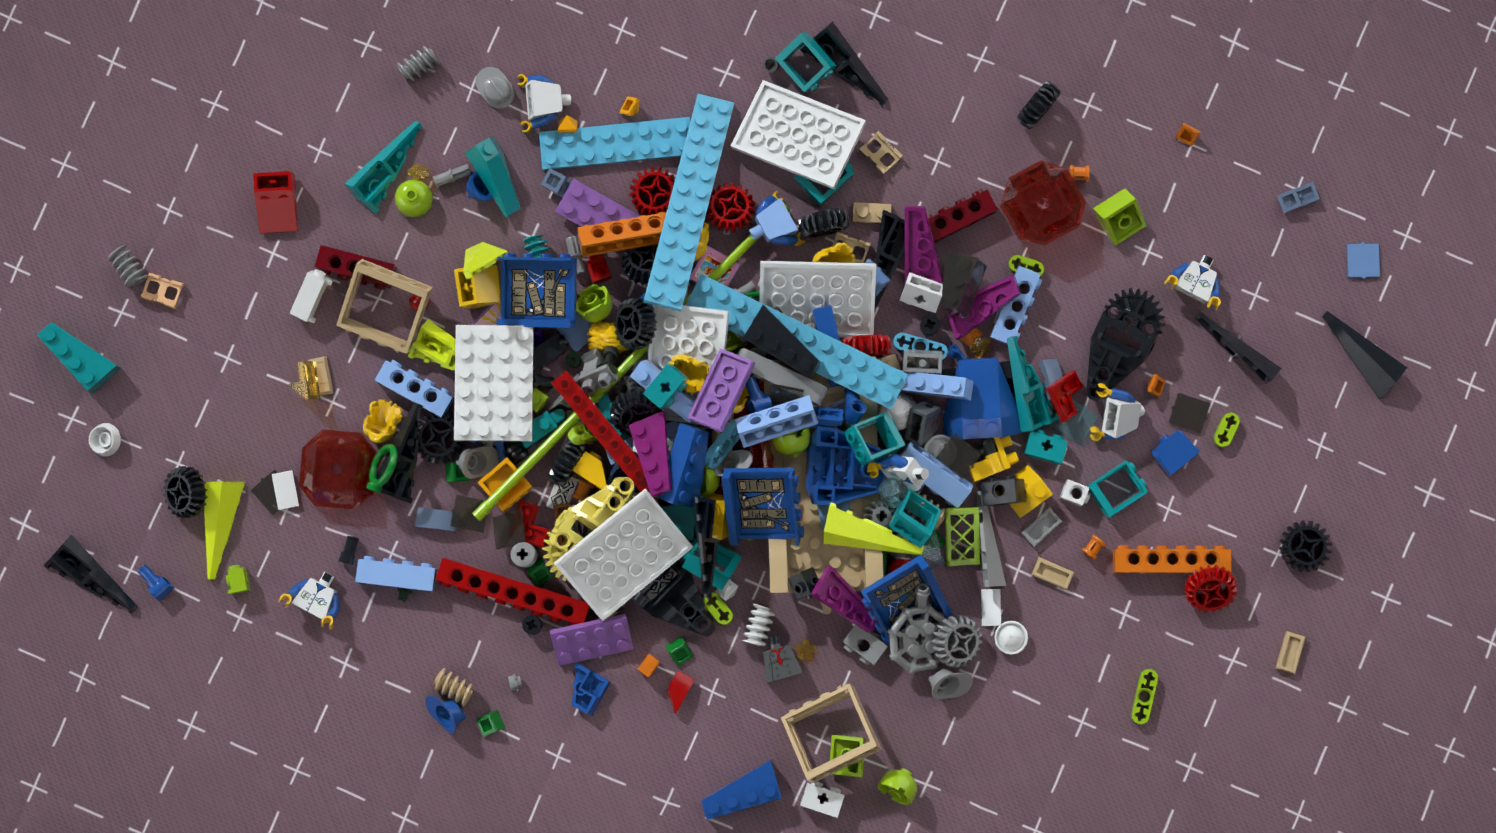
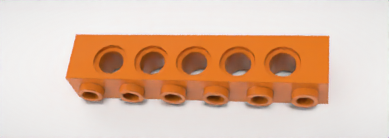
[578,212,667,257]
[1112,545,1231,573]

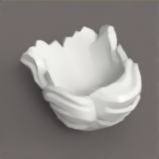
[879,394,916,430]

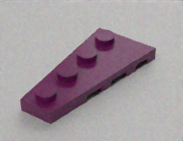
[905,206,944,284]
[945,275,1021,340]
[629,411,671,497]
[811,565,877,633]

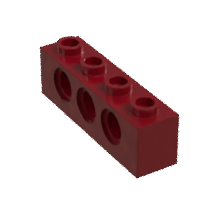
[927,189,998,244]
[314,245,397,290]

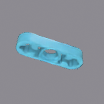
[893,333,948,360]
[705,419,740,469]

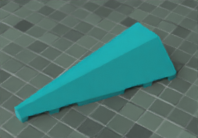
[345,121,423,214]
[1007,336,1060,432]

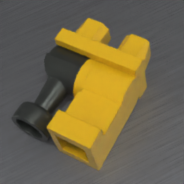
[962,435,1019,482]

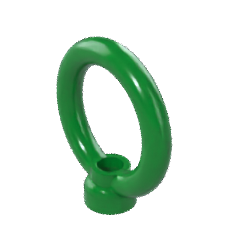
[366,444,398,494]

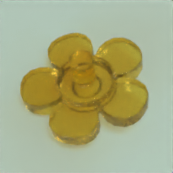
[407,164,429,180]
[970,337,991,357]
[795,639,817,661]

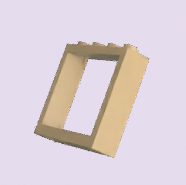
[336,259,433,354]
[781,683,882,784]

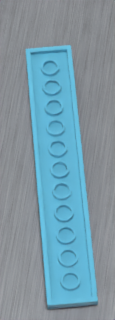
[643,94,734,312]
[686,274,909,410]

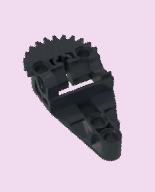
[1086,288,1165,401]
[632,560,715,637]

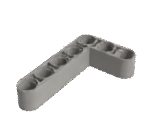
[737,348,828,406]

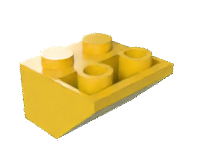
[454,265,501,310]

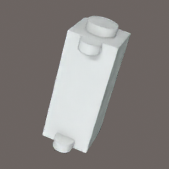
[290,269,332,323]

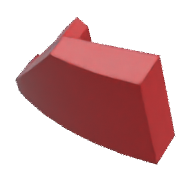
[587,254,612,285]
[668,671,695,714]

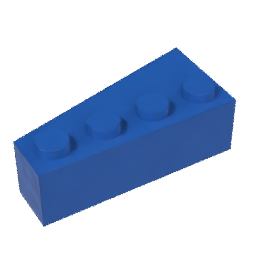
[657,423,709,508]
[701,759,782,820]

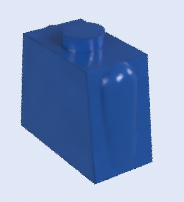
[1151,430,1200,477]

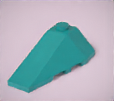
[465,136,521,217]

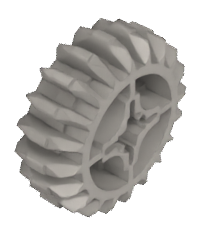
[932,615,983,668]

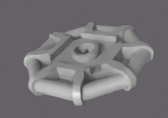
[887,603,948,675]

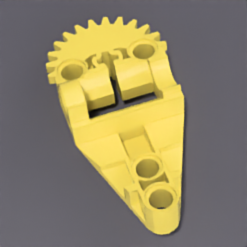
[542,477,634,581]

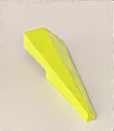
[463,242,508,279]
[408,319,456,371]
[204,481,245,580]
[824,503,924,555]

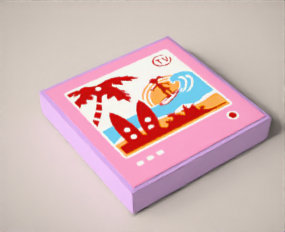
[690,246,741,287]

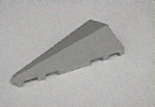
[976,491,1006,587]

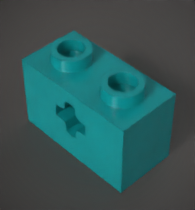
[643,363,689,409]
[1023,429,1068,465]

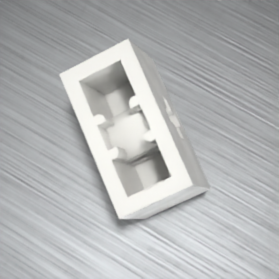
[899,272,945,313]
[800,782,845,818]

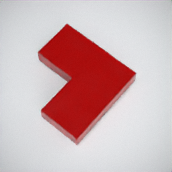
[1046,370,1083,422]
[508,500,551,548]

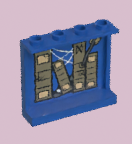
[497,253,577,328]
[721,468,804,545]
[861,555,953,645]

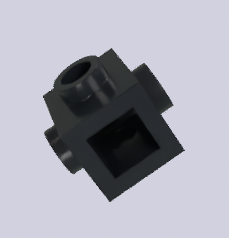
[788,567,819,600]

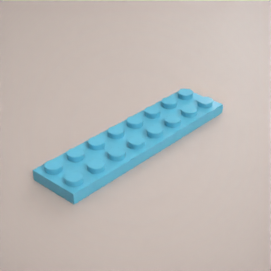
[539,117,690,171]

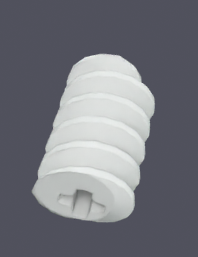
[742,603,775,646]

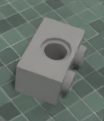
[903,349,942,374]
[843,625,888,666]

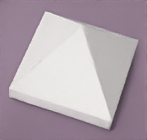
[715,579,738,601]

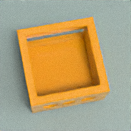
[478,457,533,513]

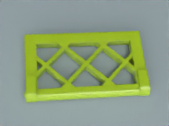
[945,507,980,566]

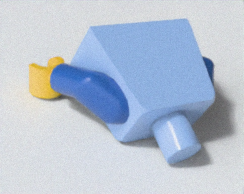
[749,191,806,246]

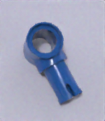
[746,376,772,414]
[843,388,867,425]
[137,564,174,602]

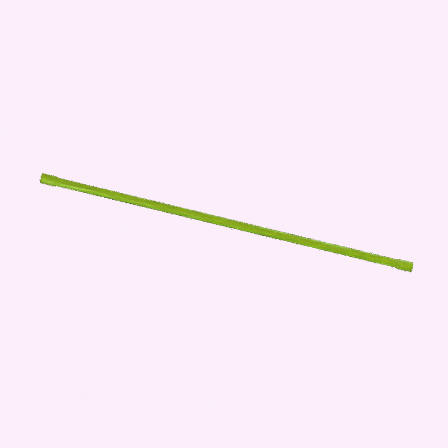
[472,203,789,521]

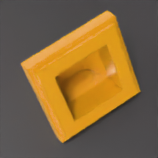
[619,96,640,116]
[558,115,578,133]

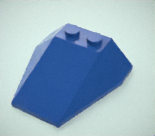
[943,358,1021,439]
[805,426,887,506]

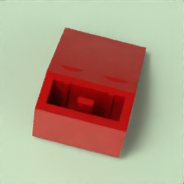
[253,171,298,234]

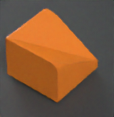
[637,654,660,677]

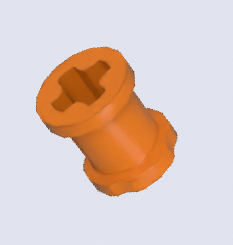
[1069,165,1090,182]
[571,479,594,501]
[1081,534,1106,560]

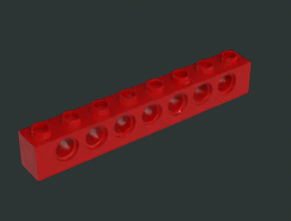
[552,371,657,500]
[436,558,590,626]

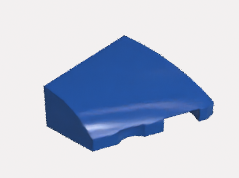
[572,663,611,716]

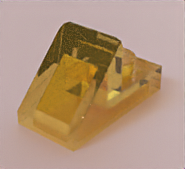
[289,361,321,400]

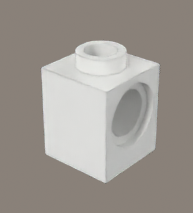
[1059,479,1091,507]

